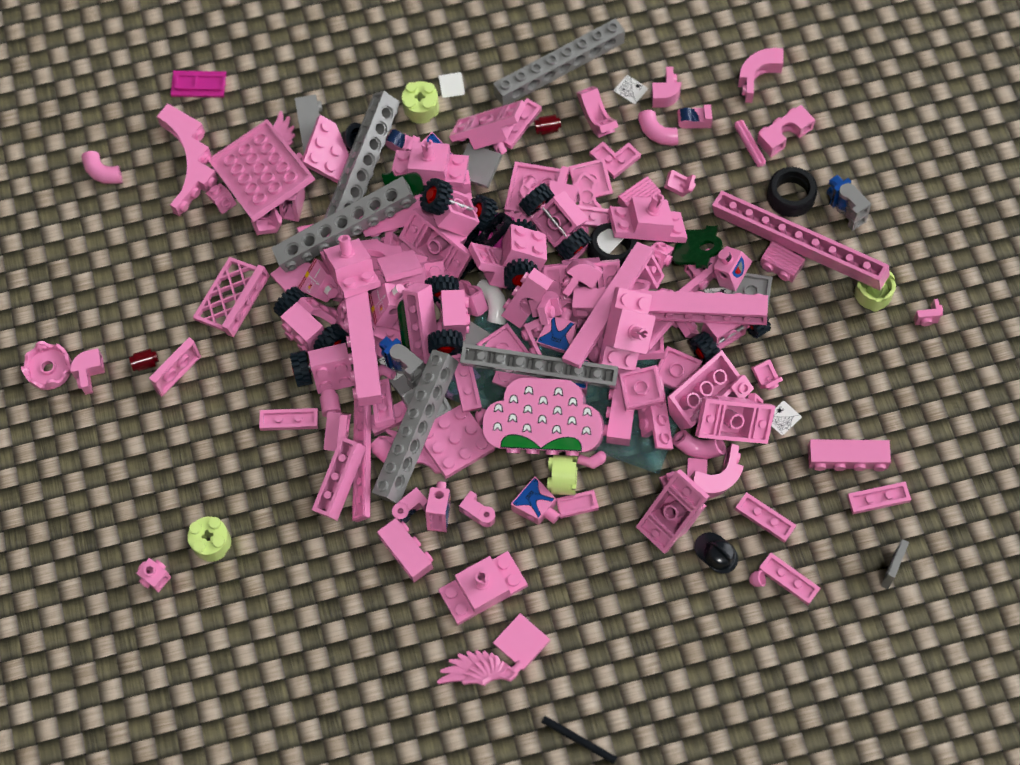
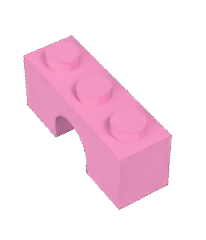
[757,105,815,158]
[501,268,553,328]

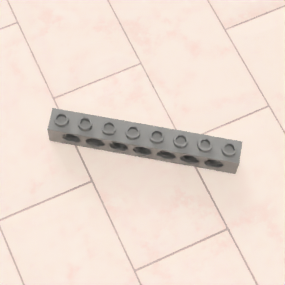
[493,18,625,106]
[324,91,400,228]
[272,176,417,273]
[460,343,619,389]
[372,349,459,504]

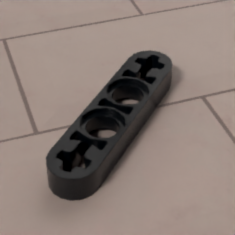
[464,212,512,273]

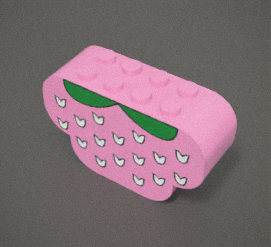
[483,378,604,456]

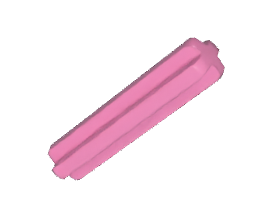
[734,120,766,167]

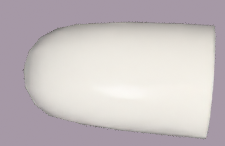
[477,279,506,325]

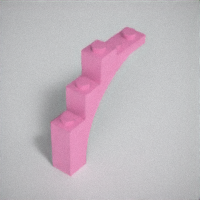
[157,103,218,217]

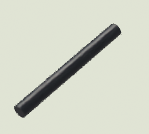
[541,716,618,764]

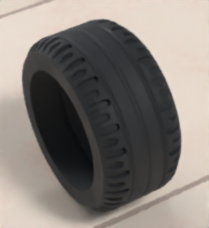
[767,166,817,217]
[587,223,638,267]

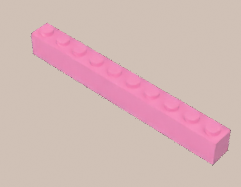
[712,190,890,291]
[572,287,768,325]

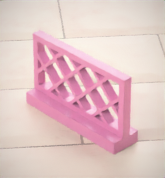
[193,257,270,337]

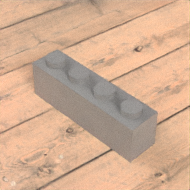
[295,94,324,169]

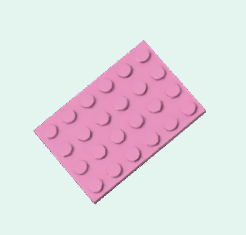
[208,119,315,222]

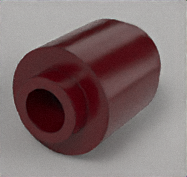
[534,114,561,135]
[129,348,159,372]

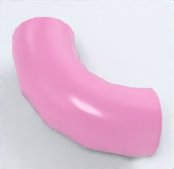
[638,110,678,146]
[81,151,123,184]
[672,430,726,459]

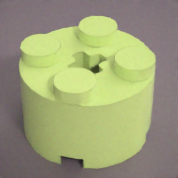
[402,81,439,124]
[854,271,896,312]
[547,455,577,495]
[188,517,231,562]

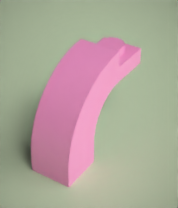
[738,48,783,103]
[576,86,618,138]
[689,444,744,499]

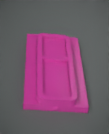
[170,71,227,98]

